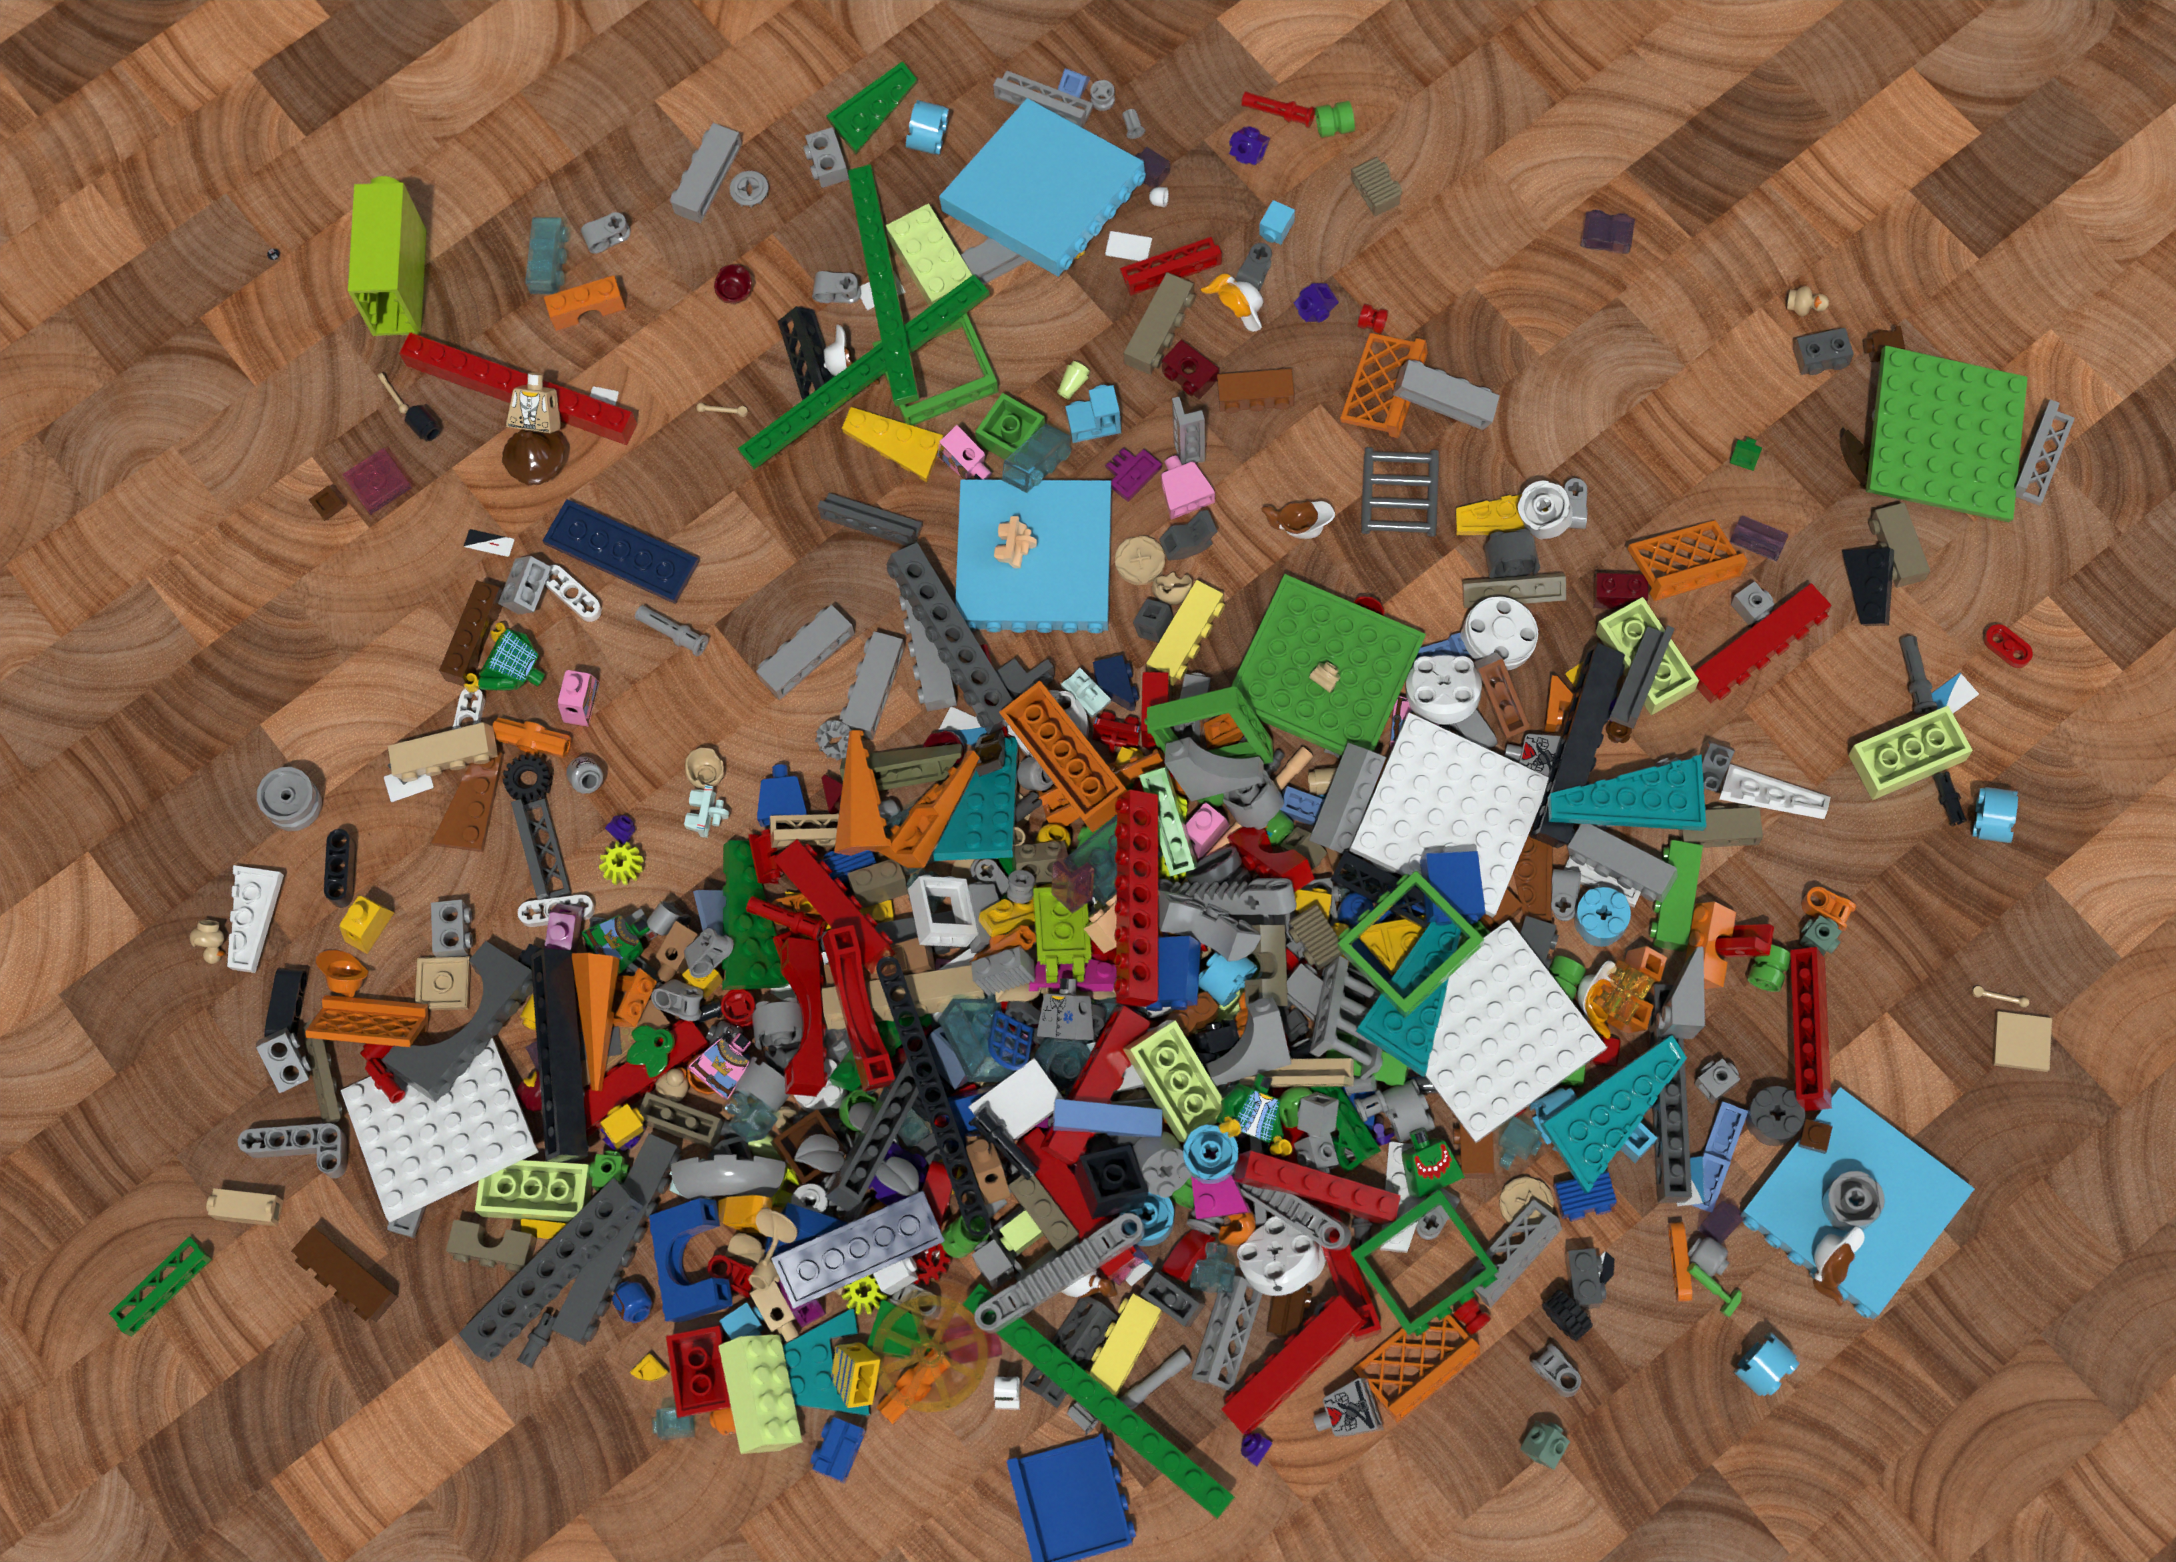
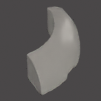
[1158,891,1261,961]
[671,1155,786,1201]

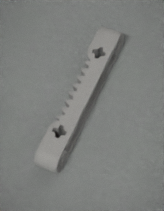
[1158,878,1297,915]
[1233,1157,1351,1250]
[975,1213,1145,1333]

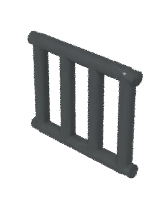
[1361,447,1439,537]

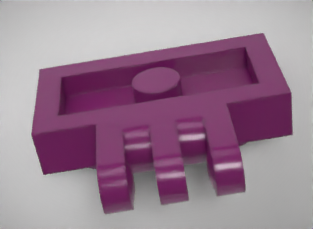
[1105,448,1162,502]

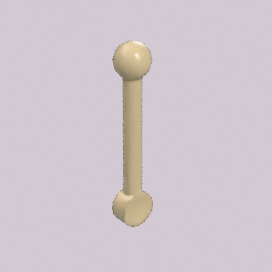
[378,372,409,414]
[696,403,748,417]
[1972,986,2029,1007]

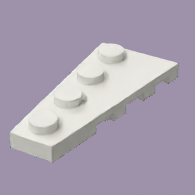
[1719,764,1831,819]
[227,865,284,973]
[1380,1142,1427,1253]

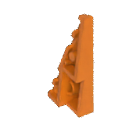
[834,730,891,856]
[1037,749,1163,828]
[878,750,980,868]
[572,953,620,1092]

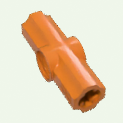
[492,717,571,759]
[970,925,1036,965]
[876,1348,951,1425]

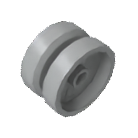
[257,767,322,831]

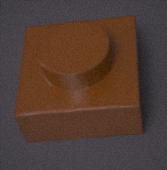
[308,485,345,521]
[1798,1119,1833,1154]

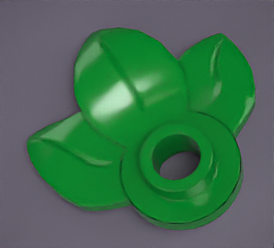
[626,1025,675,1078]

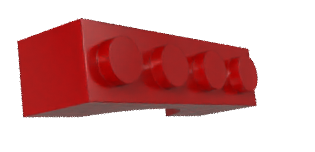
[1227,827,1315,892]

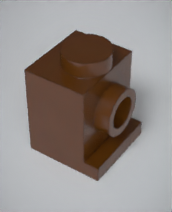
[1864,326,1905,362]

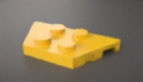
[1359,915,1431,976]

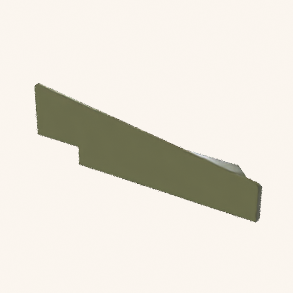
[839,744,962,791]

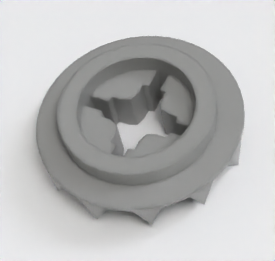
[730,171,769,208]
[815,720,852,761]

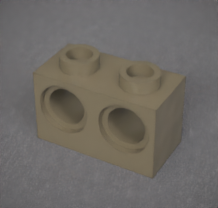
[1012,841,1069,885]

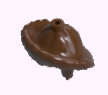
[502,429,565,486]

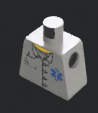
[1037,978,1094,1040]

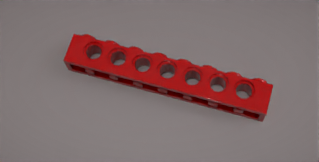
[1114,790,1158,1007]

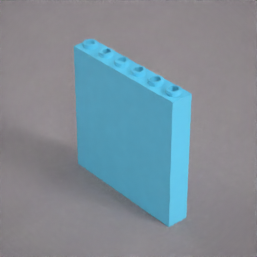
[939,98,1146,277]
[955,480,1112,633]
[1740,1087,1975,1320]

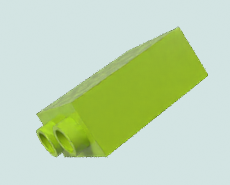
[348,176,426,336]

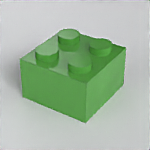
[975,393,1046,468]

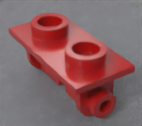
[748,829,783,885]

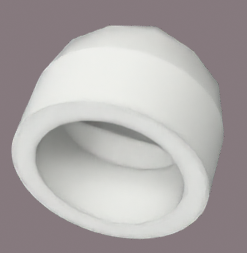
[1149,187,1168,207]

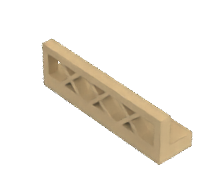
[769,814,839,848]
[1240,1058,1354,1088]

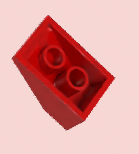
[666,1325,731,1418]

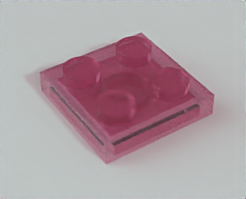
[342,448,412,515]

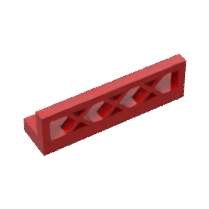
[1120,237,1222,296]

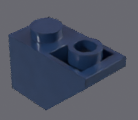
[1093,655,1139,711]

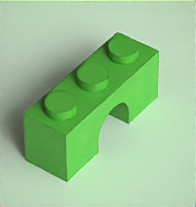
[1326,1030,1409,1086]

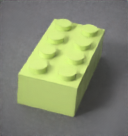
[886,203,972,307]
[1596,597,1699,715]
[1848,706,1973,800]
[1123,1020,1222,1142]
[475,1160,593,1223]
[719,1335,802,1454]

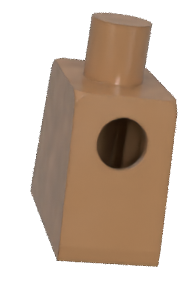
[655,921,700,982]

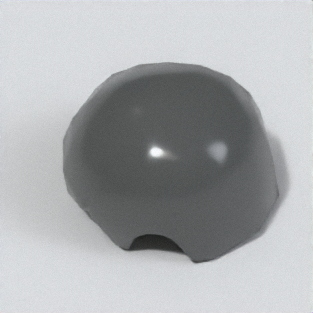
[765,1049,798,1076]

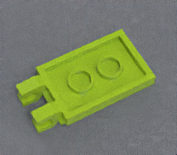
[1033,886,1091,983]

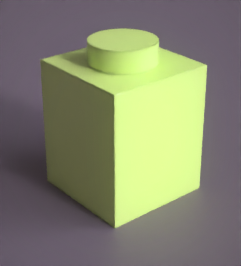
[1000,1210,1044,1255]

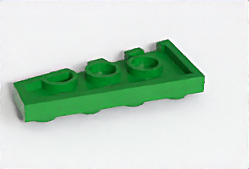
[826,61,917,155]
[829,1014,933,1092]

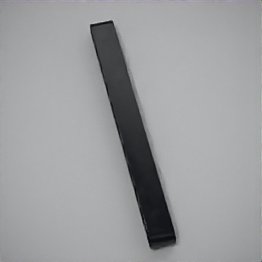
[876,956,991,1238]

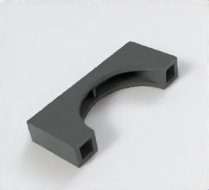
[382,941,533,1103]

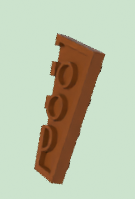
[431,752,504,852]
[1513,820,1553,923]

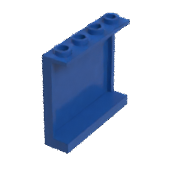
[1006,1434,1136,1562]

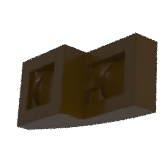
[1840,430,1869,487]
[975,729,1005,777]

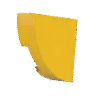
[630,1353,669,1382]

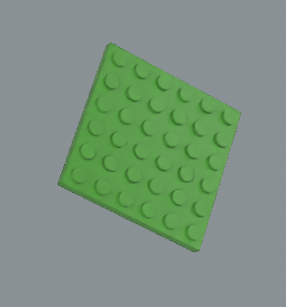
[1866,346,2028,522]
[1231,574,1426,756]

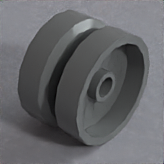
[1186,847,1253,887]

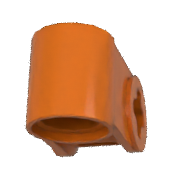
[1801,887,1856,931]

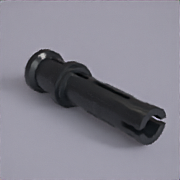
[968,1107,1040,1181]

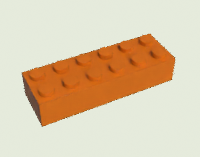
[999,681,1127,833]

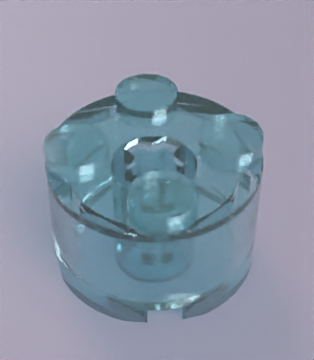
[1034,1038,1091,1095]

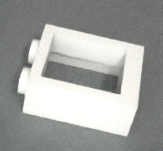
[908,875,978,947]

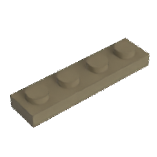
[1462,573,1566,608]
[302,1020,342,1125]

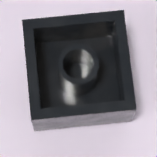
[1074,1145,1149,1220]

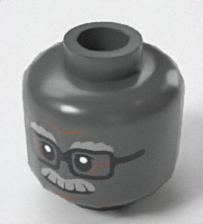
[706,1020,747,1048]

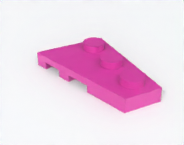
[1029,959,1116,992]
[1191,1149,1251,1220]

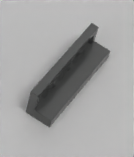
[818,493,923,546]
[1609,625,1675,729]
[511,799,571,900]
[1022,1296,1118,1409]

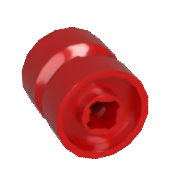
[721,989,756,1031]

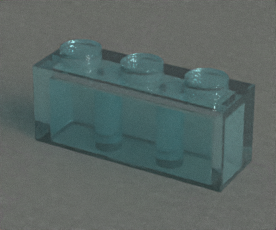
[525,217,569,294]
[1002,424,1071,493]

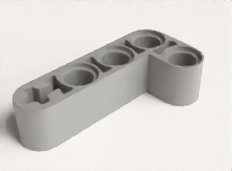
[238,1123,348,1178]

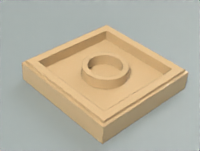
[415,957,471,1011]
[1993,1011,2052,1072]

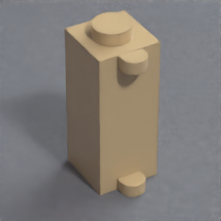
[206,1188,283,1227]

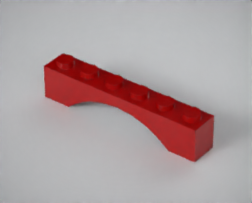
[822,925,895,1092]
[780,937,828,1097]
[1234,1151,1401,1225]
[1303,1197,1382,1343]

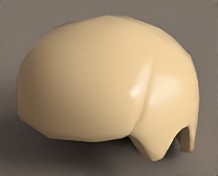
[1152,572,1193,605]
[685,747,724,789]

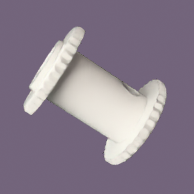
[791,1183,834,1217]

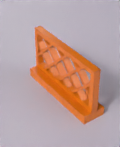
[1340,333,1428,438]
[1628,520,1748,601]
[305,995,429,1047]
[1353,1300,1481,1423]

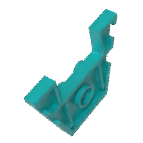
[783,1309,871,1416]

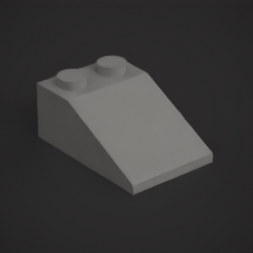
[1656,947,1705,1039]

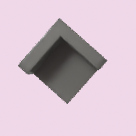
[916,1128,954,1166]

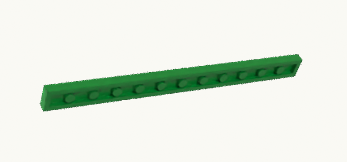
[847,164,920,407]
[737,274,990,470]
[962,1283,1235,1520]

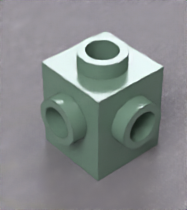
[1799,915,1842,956]
[1520,1421,1570,1470]

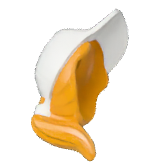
[1201,274,1263,331]
[1577,961,1621,1039]

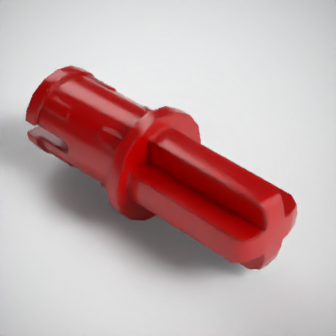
[365,1058,405,1104]

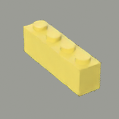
[1146,580,1225,686]
[1085,1294,1162,1397]

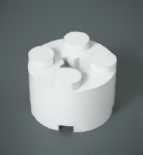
[1518,481,1573,539]
[794,1058,848,1116]

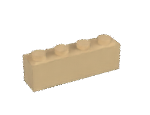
[388,722,498,782]

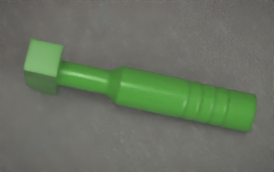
[1687,1263,1742,1317]

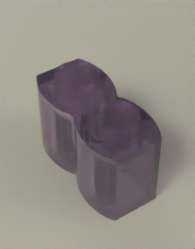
[1580,210,1635,254]

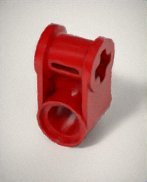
[707,1255,754,1299]

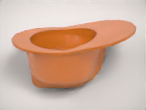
[315,950,369,997]

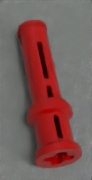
[1241,91,1315,128]
[746,896,826,942]

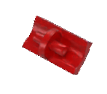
[1092,712,1140,753]

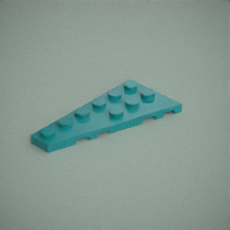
[933,737,1019,861]
[1548,754,1706,831]
[1356,922,1461,1077]
[1540,1035,1687,1193]

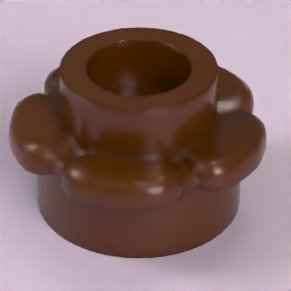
[1606,721,1632,743]

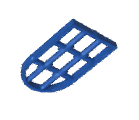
[988,1010,1033,1070]

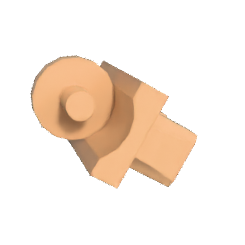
[994,516,1037,568]

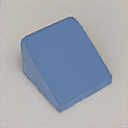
[1058,69,1090,98]

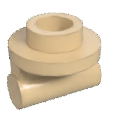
[1309,662,1341,693]
[770,1107,797,1132]

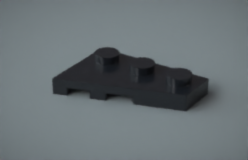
[1842,548,1894,626]

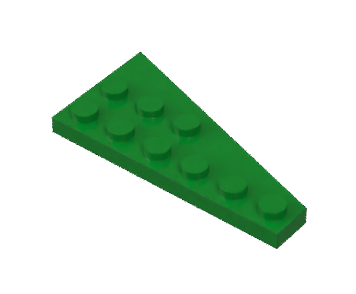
[722,840,789,990]

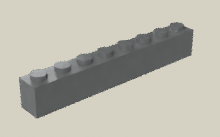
[551,1133,682,1346]

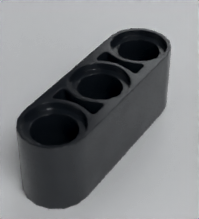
[324,829,356,908]
[264,967,307,1037]

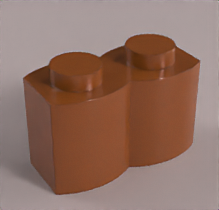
[1165,992,1219,1041]

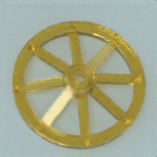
[872,1295,988,1413]

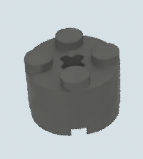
[1484,529,1540,579]
[1745,1086,1805,1146]

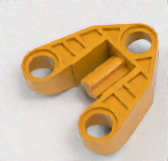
[717,1195,784,1237]

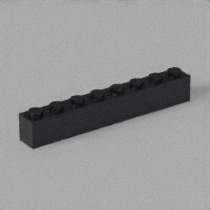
[1530,643,1625,849]
[530,948,589,1163]

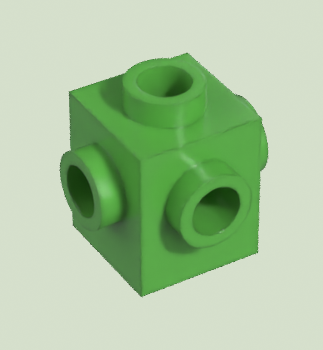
[590,1151,630,1191]

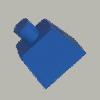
[757,764,808,827]

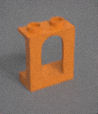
[576,968,657,1028]

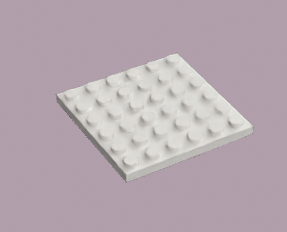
[1349,713,1549,918]
[1425,920,1607,1143]
[341,1037,539,1222]

